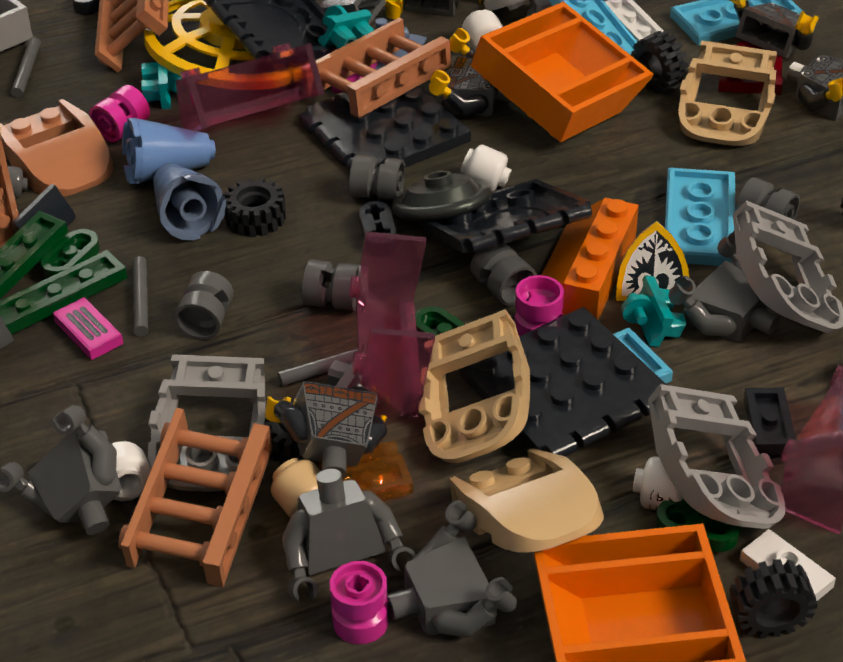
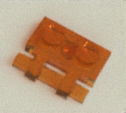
[317,440,414,501]

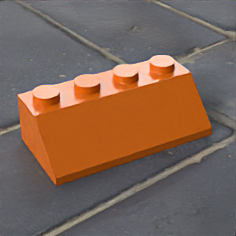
[542,198,639,321]

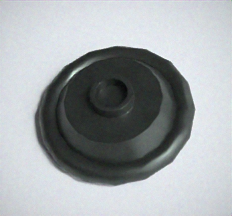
[392,171,492,221]

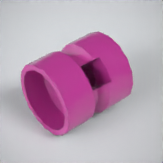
[89,85,150,143]
[514,275,564,336]
[330,561,389,644]

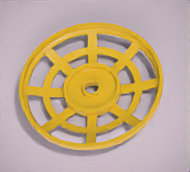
[143,0,316,89]

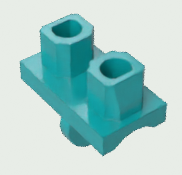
[318,5,374,49]
[141,62,192,109]
[621,275,686,347]

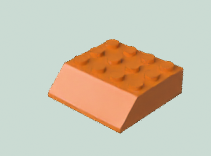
[471,2,653,142]
[533,524,746,662]

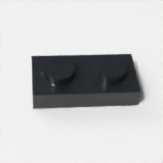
[743,387,797,455]

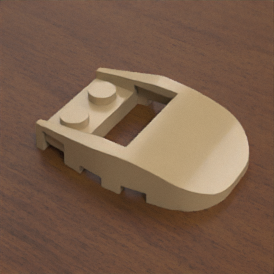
[679,41,777,146]
[418,309,530,463]
[449,448,604,552]

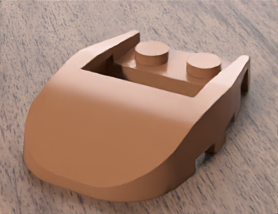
[0,99,114,197]

